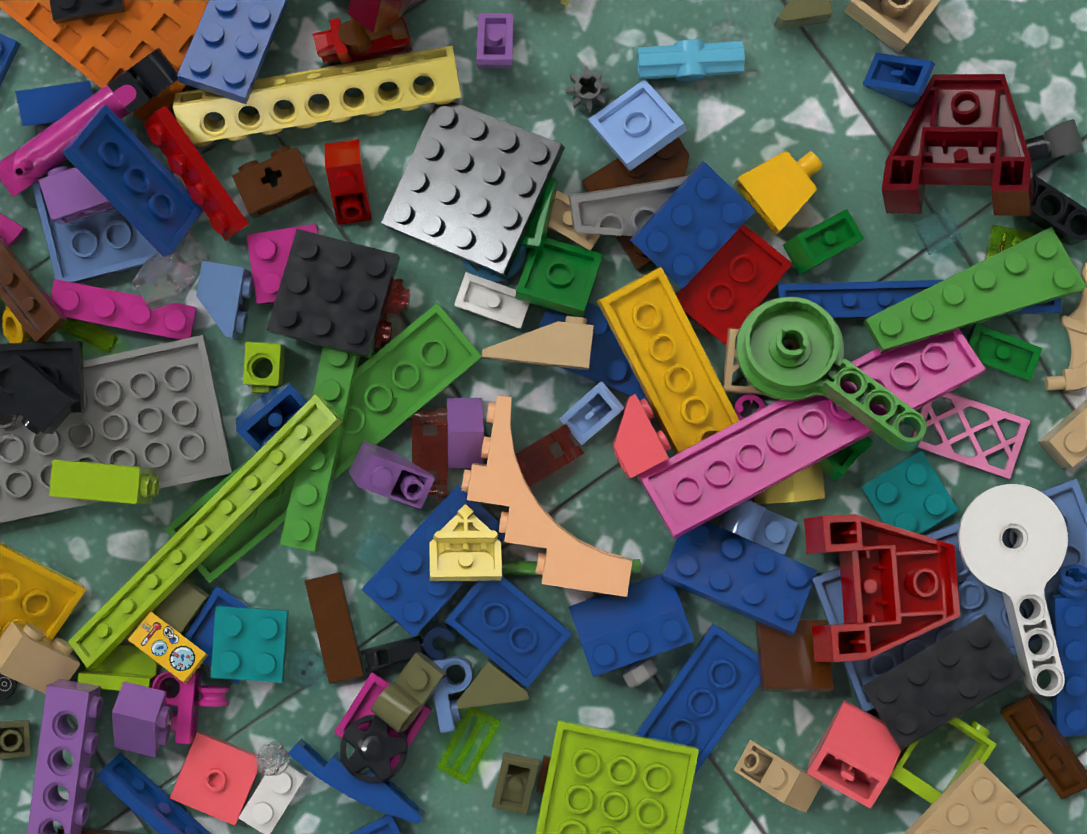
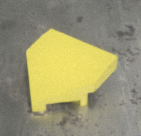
[429,504,502,581]

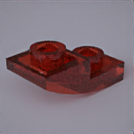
[373,278,410,350]

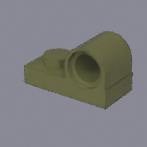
[371,651,447,733]

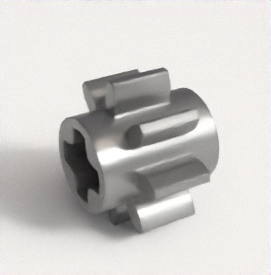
[566,66,610,113]

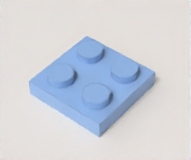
[588,79,687,171]

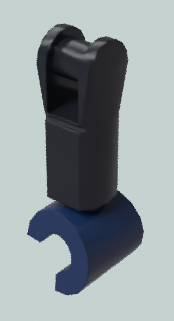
[361,624,459,673]

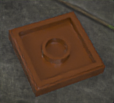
[755,619,834,692]

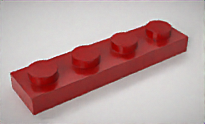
[143,106,249,241]

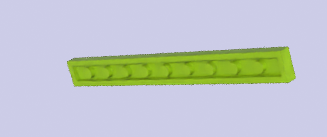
[68,394,343,669]

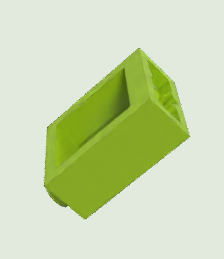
[49,460,160,504]
[890,717,997,804]

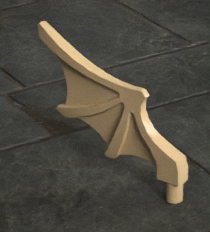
[1045,262,1087,392]

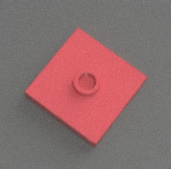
[169,731,264,826]

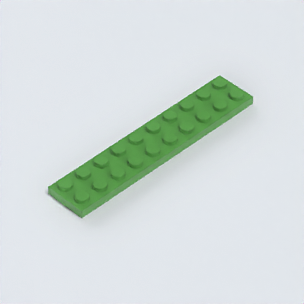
[165,303,482,583]

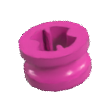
[733,394,765,421]
[197,685,230,707]

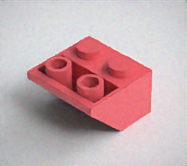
[611,394,671,479]
[807,700,902,809]

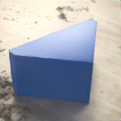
[863,53,935,107]

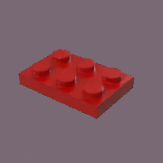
[676,224,793,346]

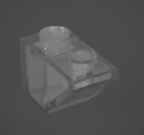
[132,231,209,310]

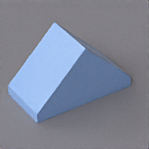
[559,381,625,445]

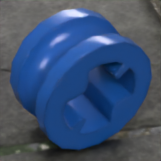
[1058,564,1087,599]

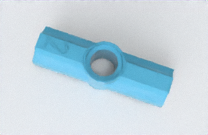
[637,39,745,81]

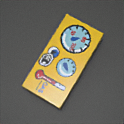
[128,611,208,684]

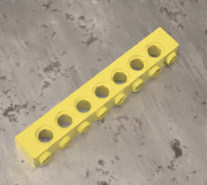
[173,45,461,147]

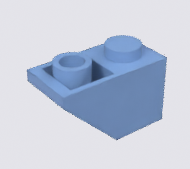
[196,261,253,340]

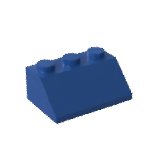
[569,573,695,677]

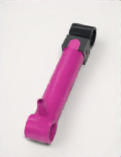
[0,48,178,197]

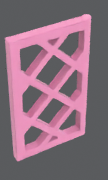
[911,392,1030,479]

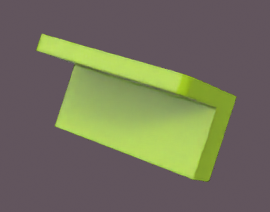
[78,644,158,691]

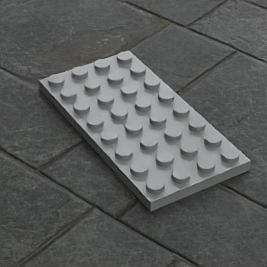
[0,335,234,524]

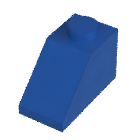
[236,382,308,452]

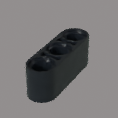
[1024,174,1087,245]

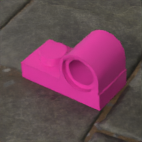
[152,669,202,744]

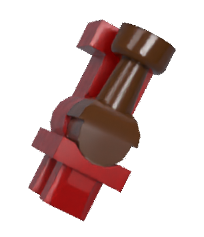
[313,14,413,65]

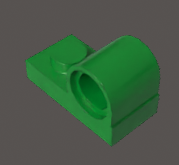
[782,209,864,276]

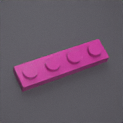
[51,279,197,340]

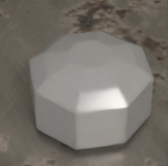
[622,657,658,688]

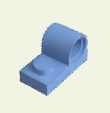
[718,500,798,555]
[430,655,473,733]

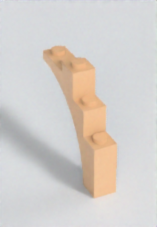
[461,395,632,597]

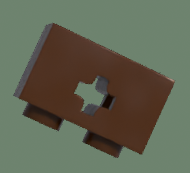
[232,146,318,219]

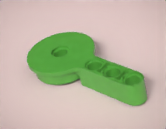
[736,297,927,451]

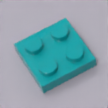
[860,450,958,534]
[210,605,289,683]

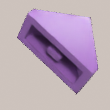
[447,398,484,469]

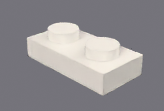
[454,272,530,330]
[239,756,308,834]

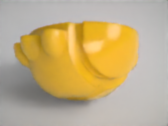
[2,306,31,343]

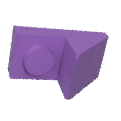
[476,13,514,70]

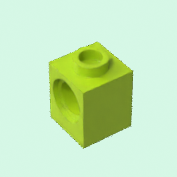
[243,342,286,394]

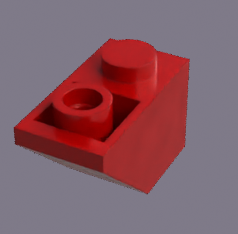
[324,139,372,225]

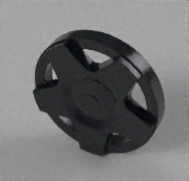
[340,715,408,783]

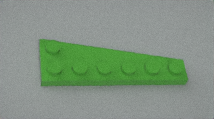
[863,227,1087,353]

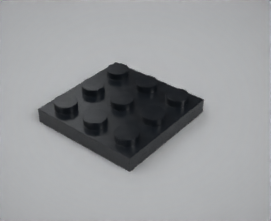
[267,229,400,359]

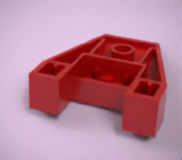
[804,514,961,662]

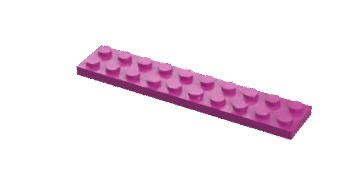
[638,328,986,540]

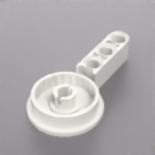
[958,484,1068,696]

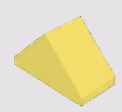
[754,464,825,504]

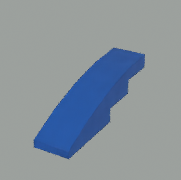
[288,738,425,824]

